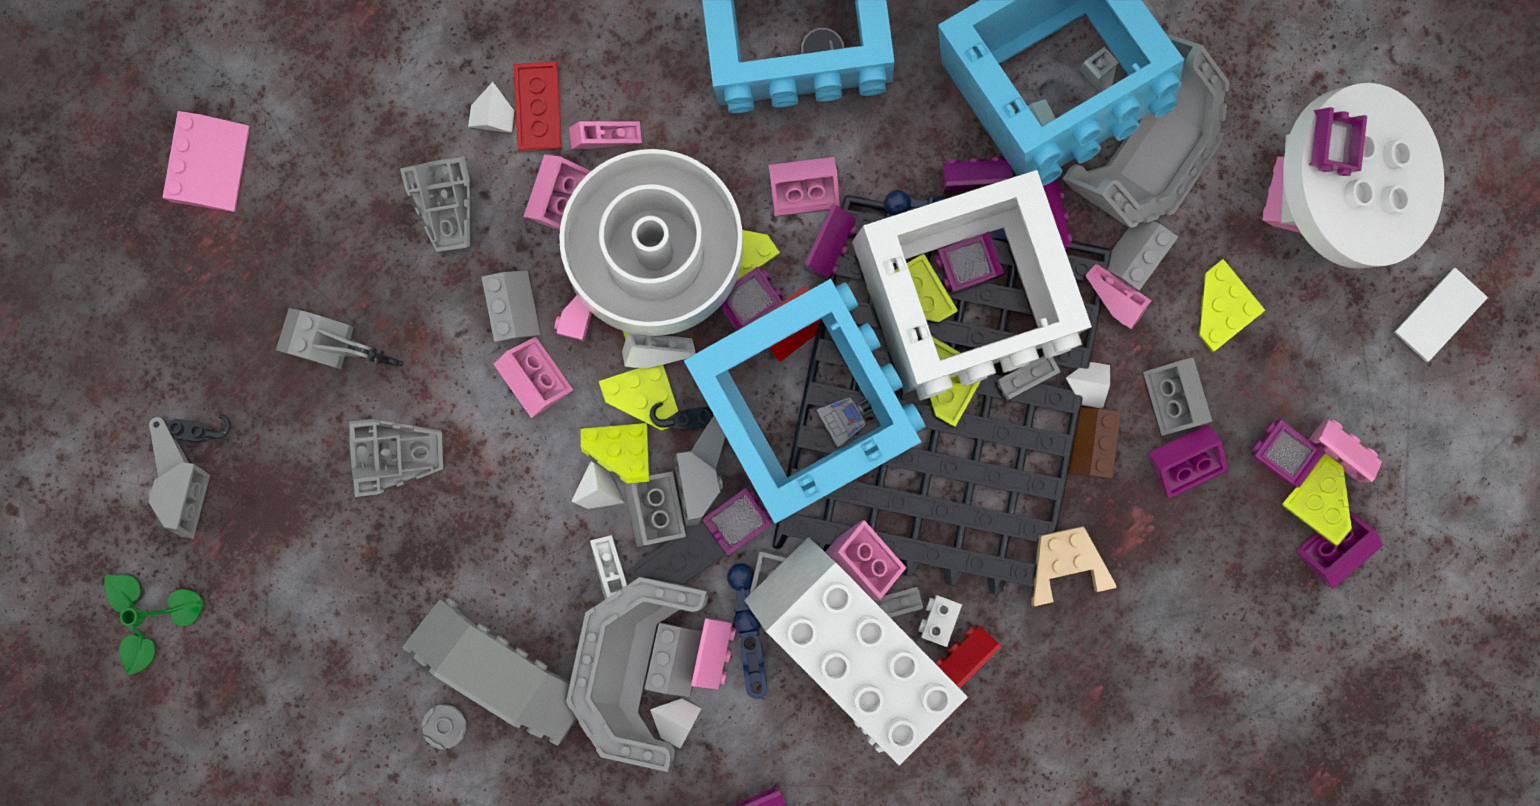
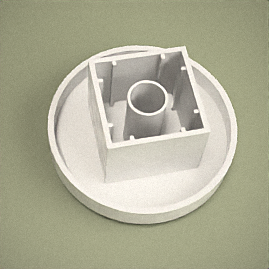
[1281,83,1444,269]

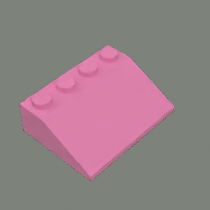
[163,111,250,212]

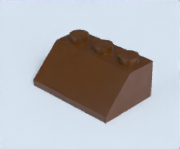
[1068,408,1121,479]

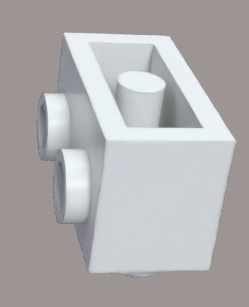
[918,595,962,647]

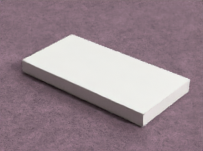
[1394,268,1488,362]

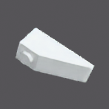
[622,333,696,368]
[590,535,627,599]

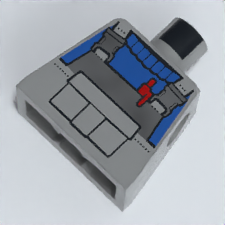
[816,397,873,448]

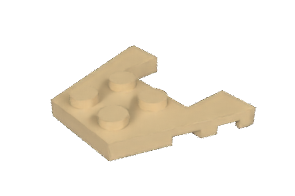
[1031,526,1116,606]

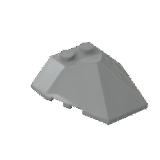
[400,155,470,252]
[348,419,443,497]

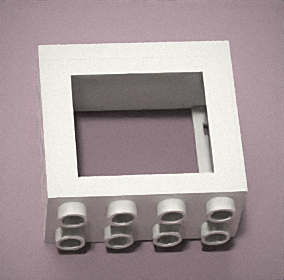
[852,170,1092,401]
[744,537,968,765]

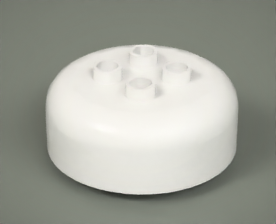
[559,149,743,336]

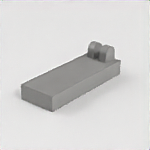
[997,355,1061,400]
[873,586,924,617]

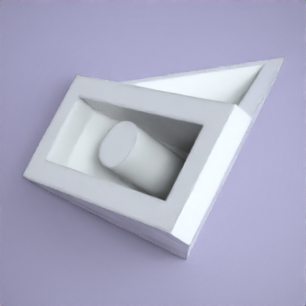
[1079,47,1119,93]
[468,82,515,133]
[1066,362,1110,409]
[572,461,626,509]
[650,698,701,748]

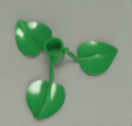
[104,575,204,675]

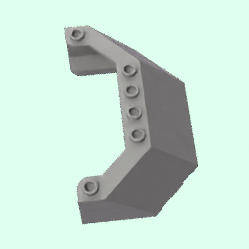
[1063,34,1230,228]
[566,577,710,772]
[402,597,577,746]

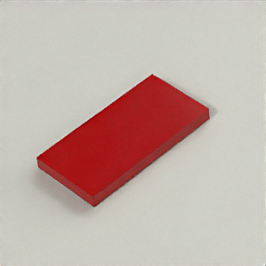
[513,61,562,152]

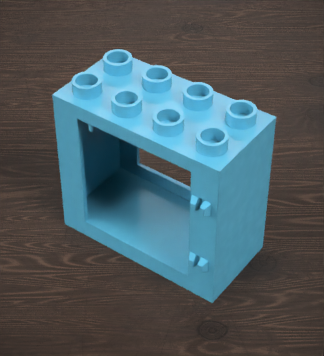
[702,0,894,113]
[938,0,1184,186]
[684,279,926,524]

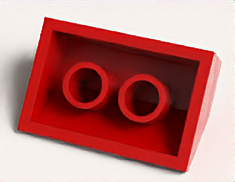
[769,285,821,363]
[935,625,1002,689]

